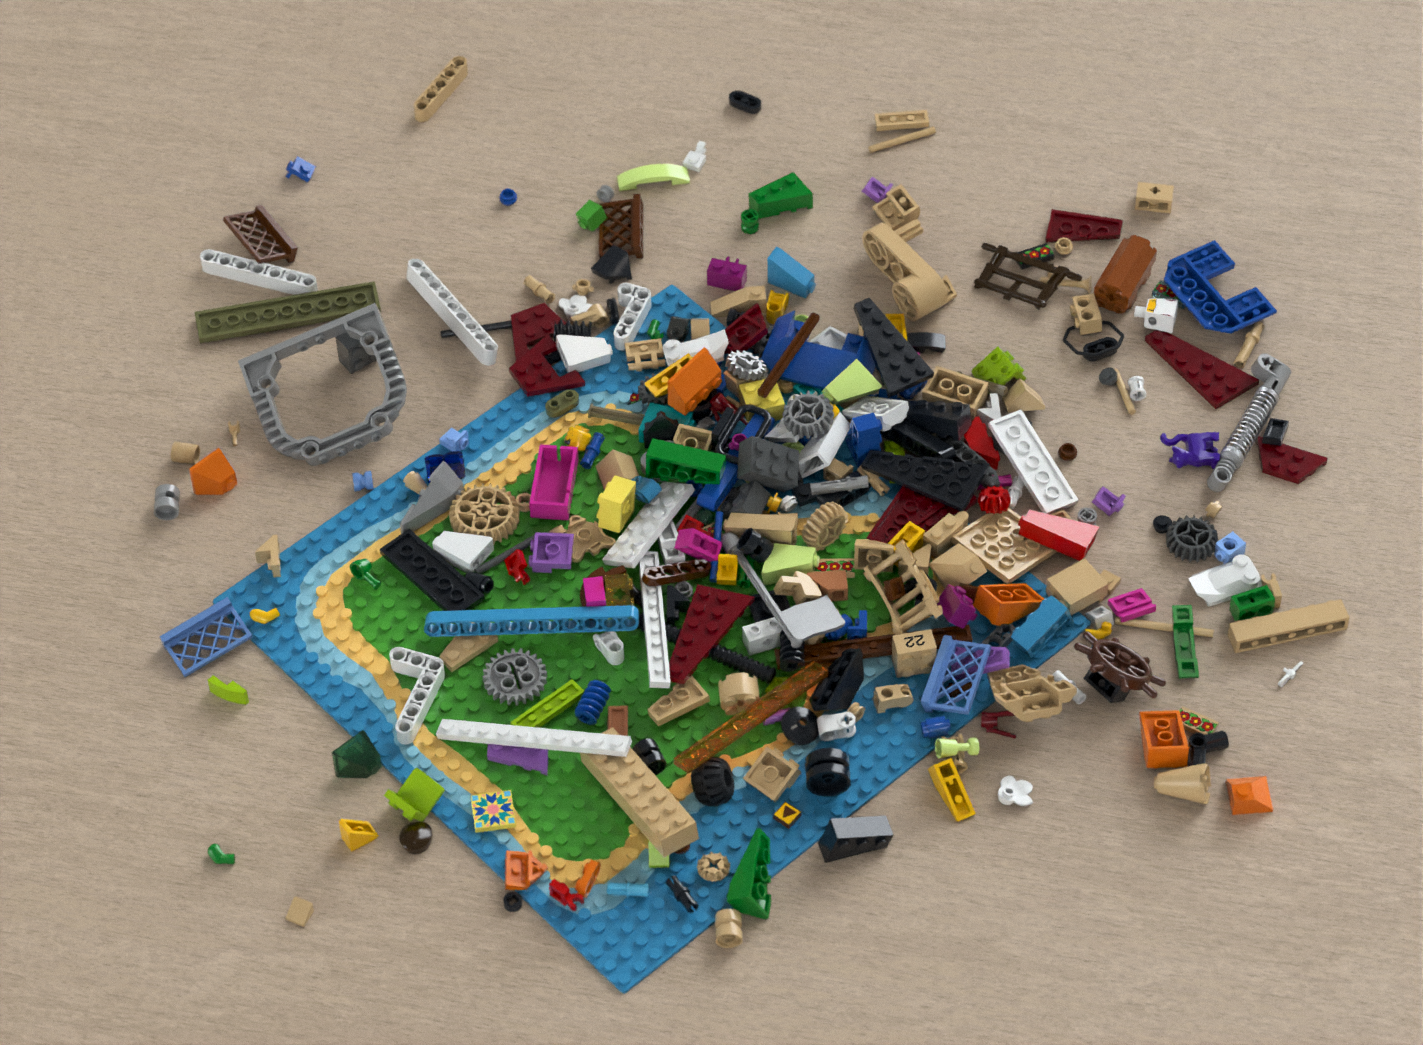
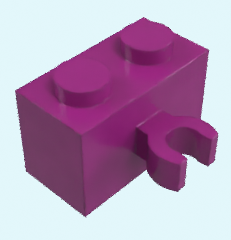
[707,256,747,291]
[937,584,978,629]

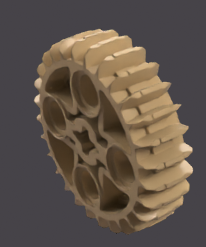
[449,483,520,545]

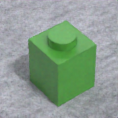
[575,199,607,232]

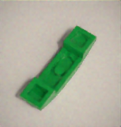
[1172,605,1199,679]

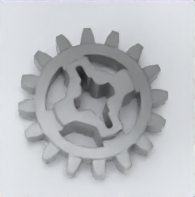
[725,350,766,381]

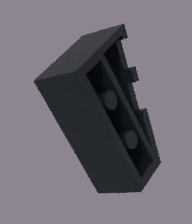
[818,815,893,863]

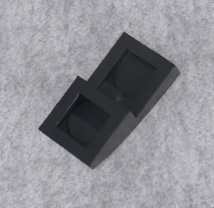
[907,332,946,354]

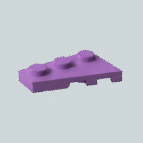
[487,744,548,775]

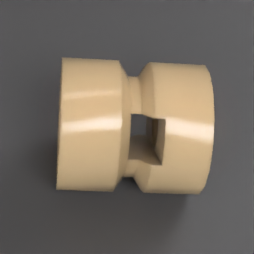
[715,909,742,948]

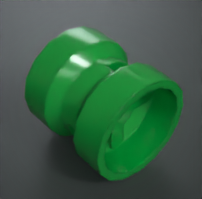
[741,209,759,234]

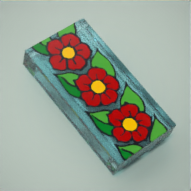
[1152,280,1186,309]

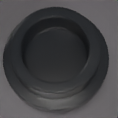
[1153,515,1172,534]

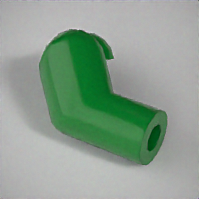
[647,319,664,341]
[208,844,235,864]

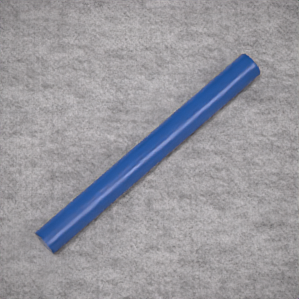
[709,511,723,582]

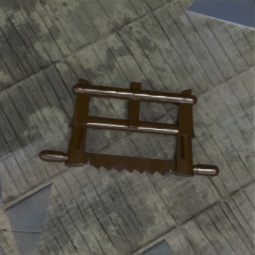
[974,243,1082,310]

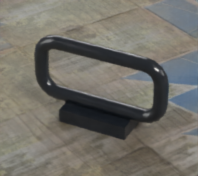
[711,404,772,465]

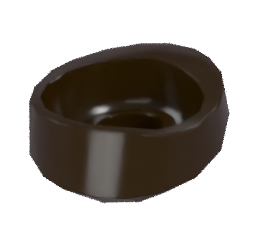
[399,822,433,854]

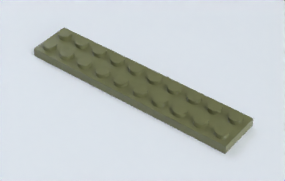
[195,281,381,343]

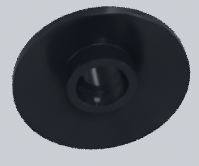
[781,707,819,745]

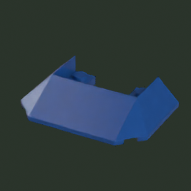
[1164,240,1277,334]
[761,310,876,390]

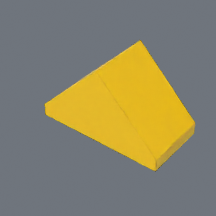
[339,819,379,852]

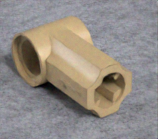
[570,304,610,328]

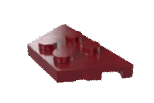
[724,303,769,354]
[1257,436,1328,484]

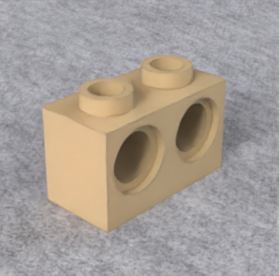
[1070,293,1102,335]

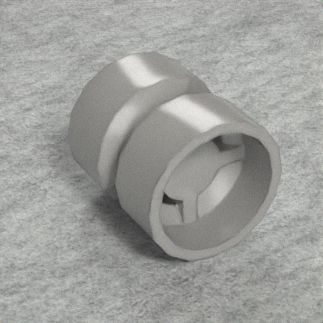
[154,484,180,520]

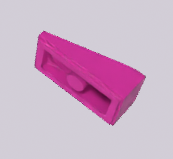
[583,576,606,607]

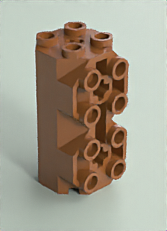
[1094,235,1157,314]

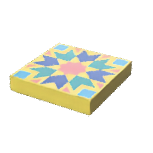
[471,790,516,833]

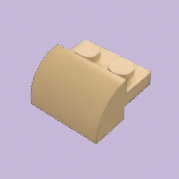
[872,184,920,231]

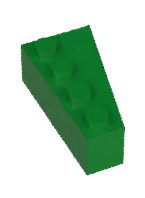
[645,438,726,484]

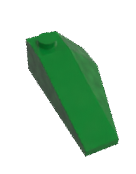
[727,828,771,919]

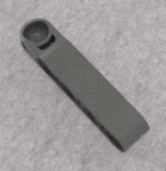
[935,433,1000,489]

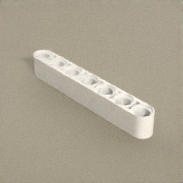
[200,249,318,295]

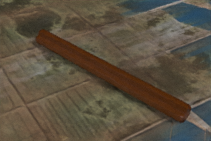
[758,312,820,398]

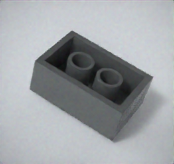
[737,436,799,492]

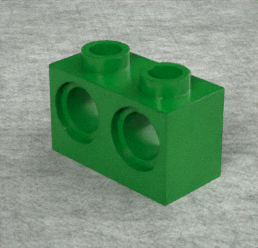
[1229,585,1275,621]

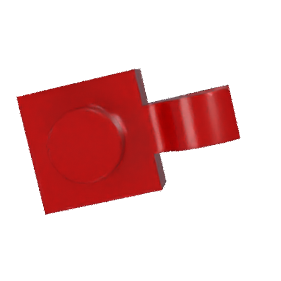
[677,514,713,538]
[504,549,530,585]
[549,879,584,911]

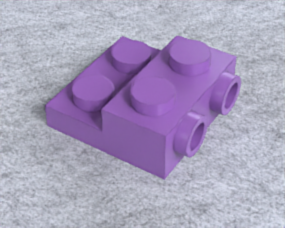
[529,532,574,573]

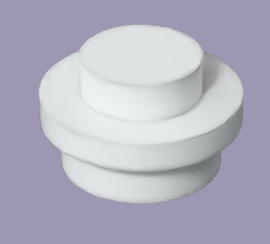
[780,495,798,513]

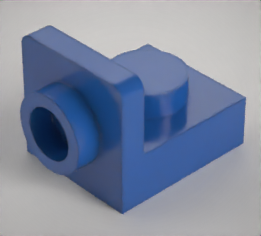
[847,610,867,640]

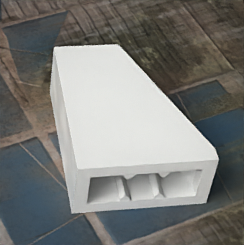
[556,335,613,373]
[432,531,494,573]

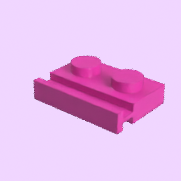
[1107,588,1156,623]

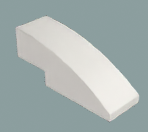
[657,520,685,565]

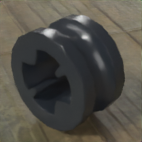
[503,892,522,912]

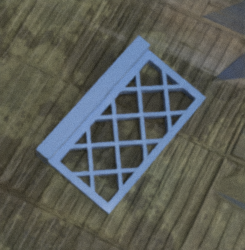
[160,597,253,677]
[921,635,991,715]

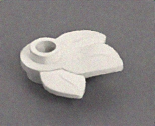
[559,295,592,319]
[998,776,1033,806]

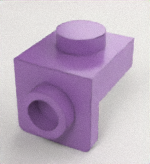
[862,176,893,203]
[1092,486,1126,516]

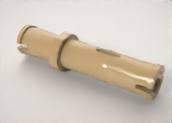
[1233,321,1265,368]

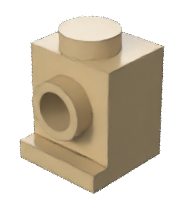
[823,458,853,481]

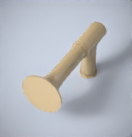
[1040,265,1092,294]

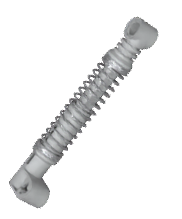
[1207,353,1291,492]

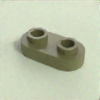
[545,390,579,418]

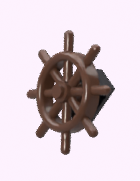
[1074,631,1166,703]

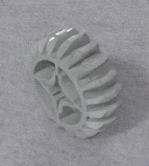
[782,391,834,440]

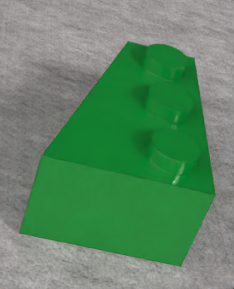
[748,172,813,219]

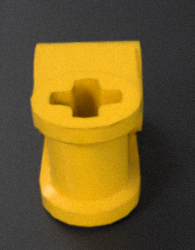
[766,290,790,324]

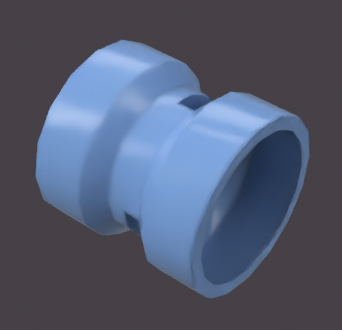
[352,471,374,492]

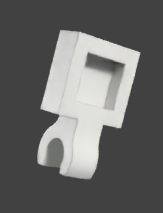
[683,141,706,172]

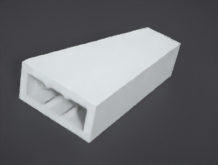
[798,412,850,479]

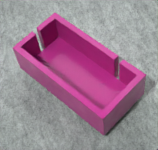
[529,444,579,521]

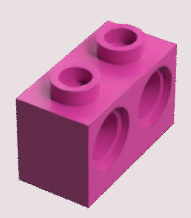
[674,528,722,562]

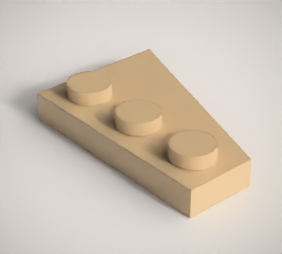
[648,675,710,727]

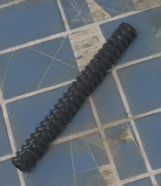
[636,613,776,684]

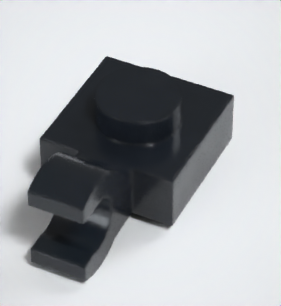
[792,472,817,507]

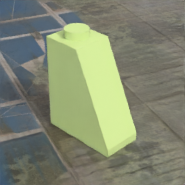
[822,359,882,405]
[761,543,820,585]

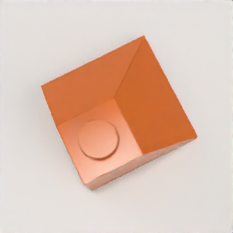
[189,448,237,495]
[1225,776,1273,815]

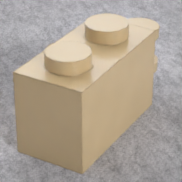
[923,511,969,559]

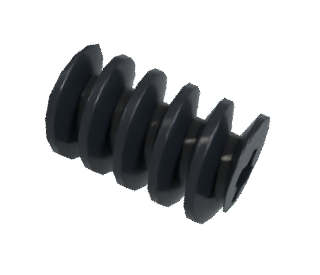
[554,319,592,342]
[780,630,805,672]

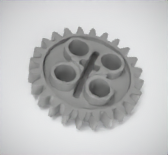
[483,648,547,706]

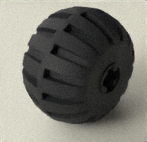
[691,757,735,807]

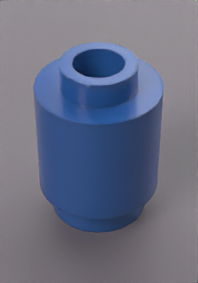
[825,614,853,641]
[921,716,951,739]

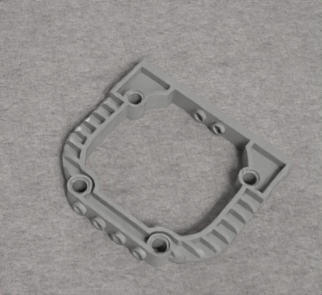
[238,303,407,466]

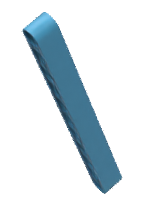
[424,605,639,637]

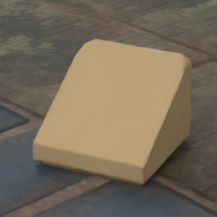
[286,896,314,927]

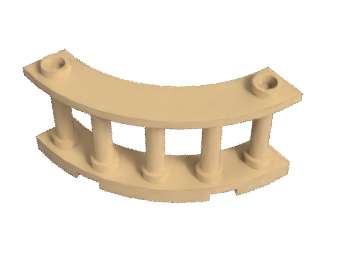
[863,539,943,635]

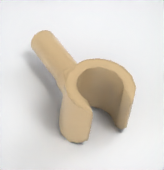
[228,420,240,446]

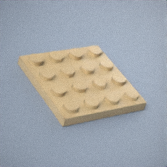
[951,508,1058,584]

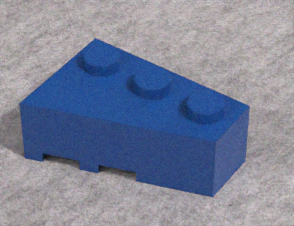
[845,412,882,468]

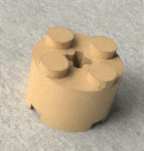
[718,673,760,716]

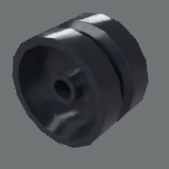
[805,748,851,797]

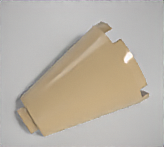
[1154,763,1211,804]

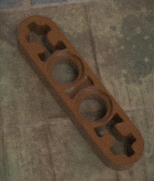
[642,559,711,586]

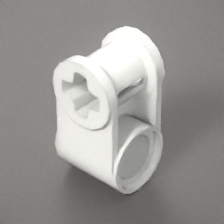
[593,631,624,665]
[817,712,856,741]

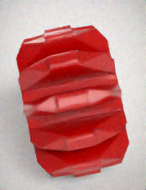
[978,485,1011,514]

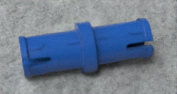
[580,432,605,469]

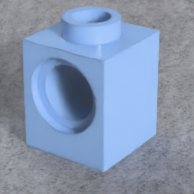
[1214,531,1246,564]

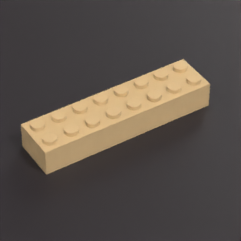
[580,727,699,857]

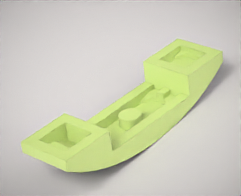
[617,164,690,191]

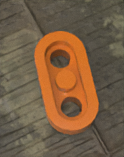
[575,860,601,898]

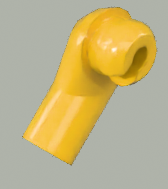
[249,608,280,624]
[1085,622,1112,640]

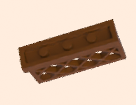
[599,193,644,259]
[223,205,298,264]

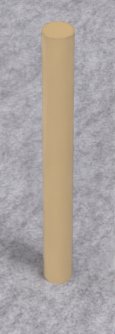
[869,126,936,153]

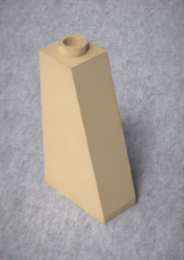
[723,512,797,545]

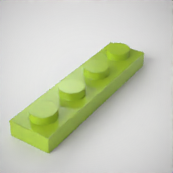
[510,679,584,728]

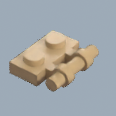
[624,338,666,372]

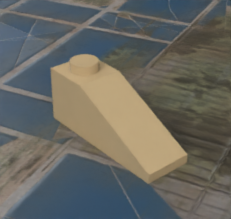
[710,285,766,318]

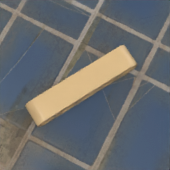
[414,56,468,122]

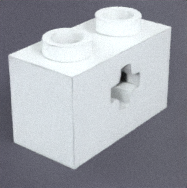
[742,617,783,656]

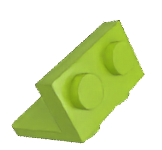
[972,346,1027,394]
[384,768,444,822]

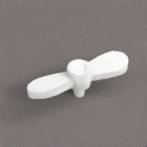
[1278,661,1303,687]

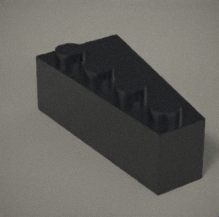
[901,399,972,441]

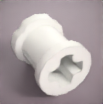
[1128,376,1146,401]

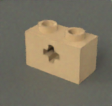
[1135,182,1174,213]

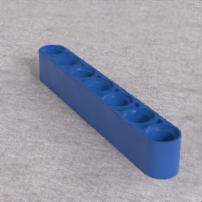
[696,414,775,512]

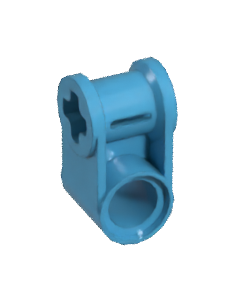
[631,476,662,504]

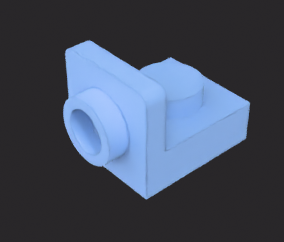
[439,428,469,454]

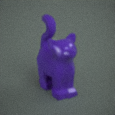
[1160,432,1220,469]

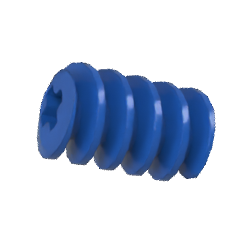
[575,680,611,725]

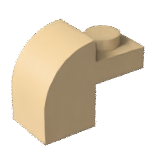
[773,571,822,605]

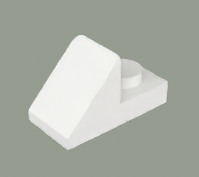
[977,393,1001,429]

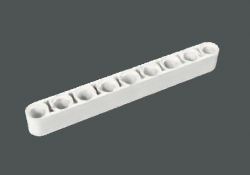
[406,259,498,366]

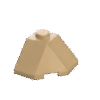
[673,424,713,452]

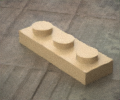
[875,110,929,131]

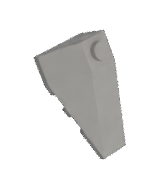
[400,461,464,534]

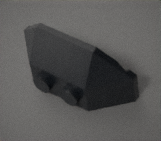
[809,648,864,711]

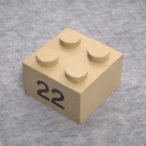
[892,629,937,678]

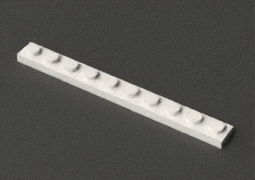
[639,551,670,688]
[436,719,632,757]

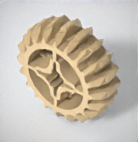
[801,501,848,551]

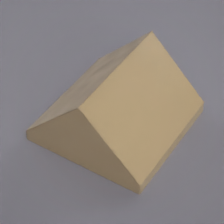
[1002,379,1045,413]
[596,449,639,491]

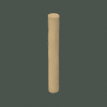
[1114,368,1136,415]

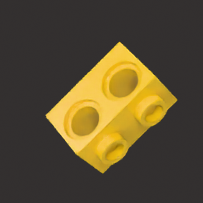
[887,521,925,567]

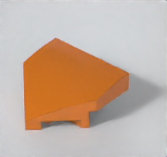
[505,850,549,890]

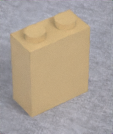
[1046,558,1108,616]

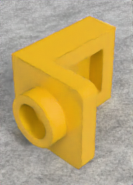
[717,554,738,585]

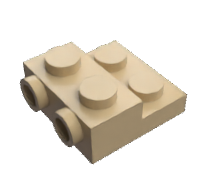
[743,747,802,803]

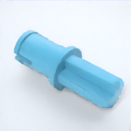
[607,881,648,898]

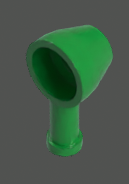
[350,559,382,590]

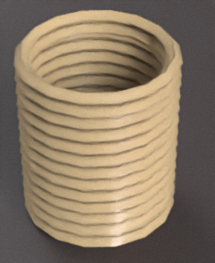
[171,442,200,465]

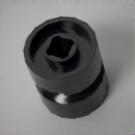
[737,528,774,563]
[632,738,667,775]

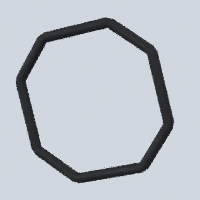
[1063,320,1124,357]

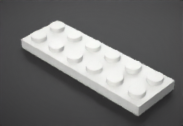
[988,410,1078,514]
[602,482,695,568]

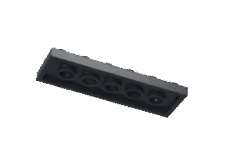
[380,529,485,611]

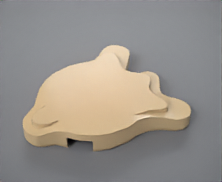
[566,515,616,563]

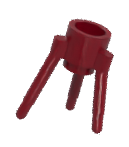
[709,393,748,426]
[981,711,1017,739]

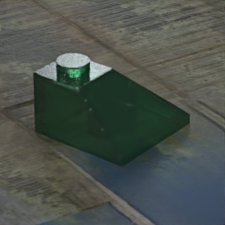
[331,730,382,779]

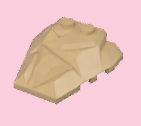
[987,664,1077,722]

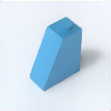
[767,246,816,299]

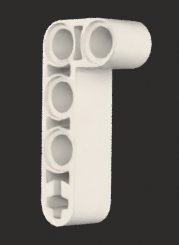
[613,283,652,351]

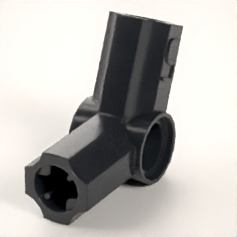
[1187,731,1229,767]

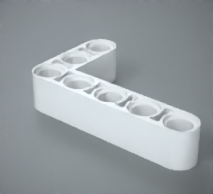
[389,647,445,745]

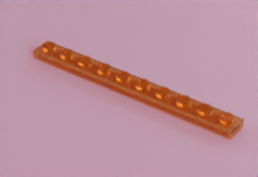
[674,661,828,774]

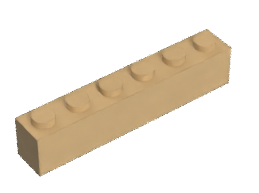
[1228,599,1350,653]

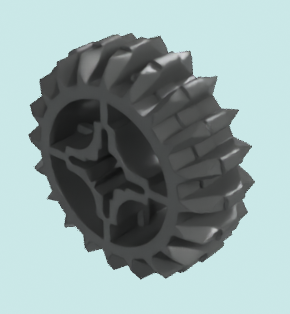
[1166,515,1218,563]

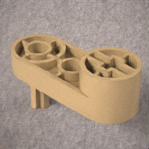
[862,219,948,321]

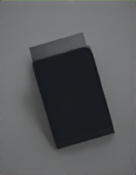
[667,585,691,627]

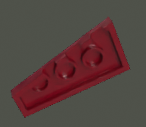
[1045,209,1123,243]

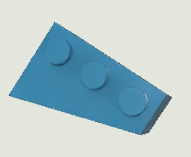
[1011,595,1075,658]

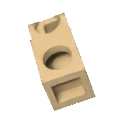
[872,684,914,713]

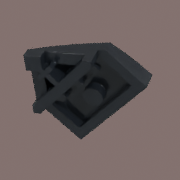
[591,244,632,284]
[643,411,679,449]

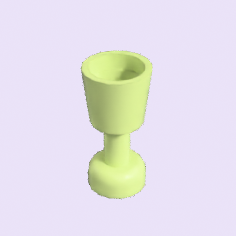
[935,737,980,758]

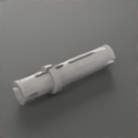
[810,475,869,496]

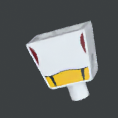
[1134,298,1178,333]

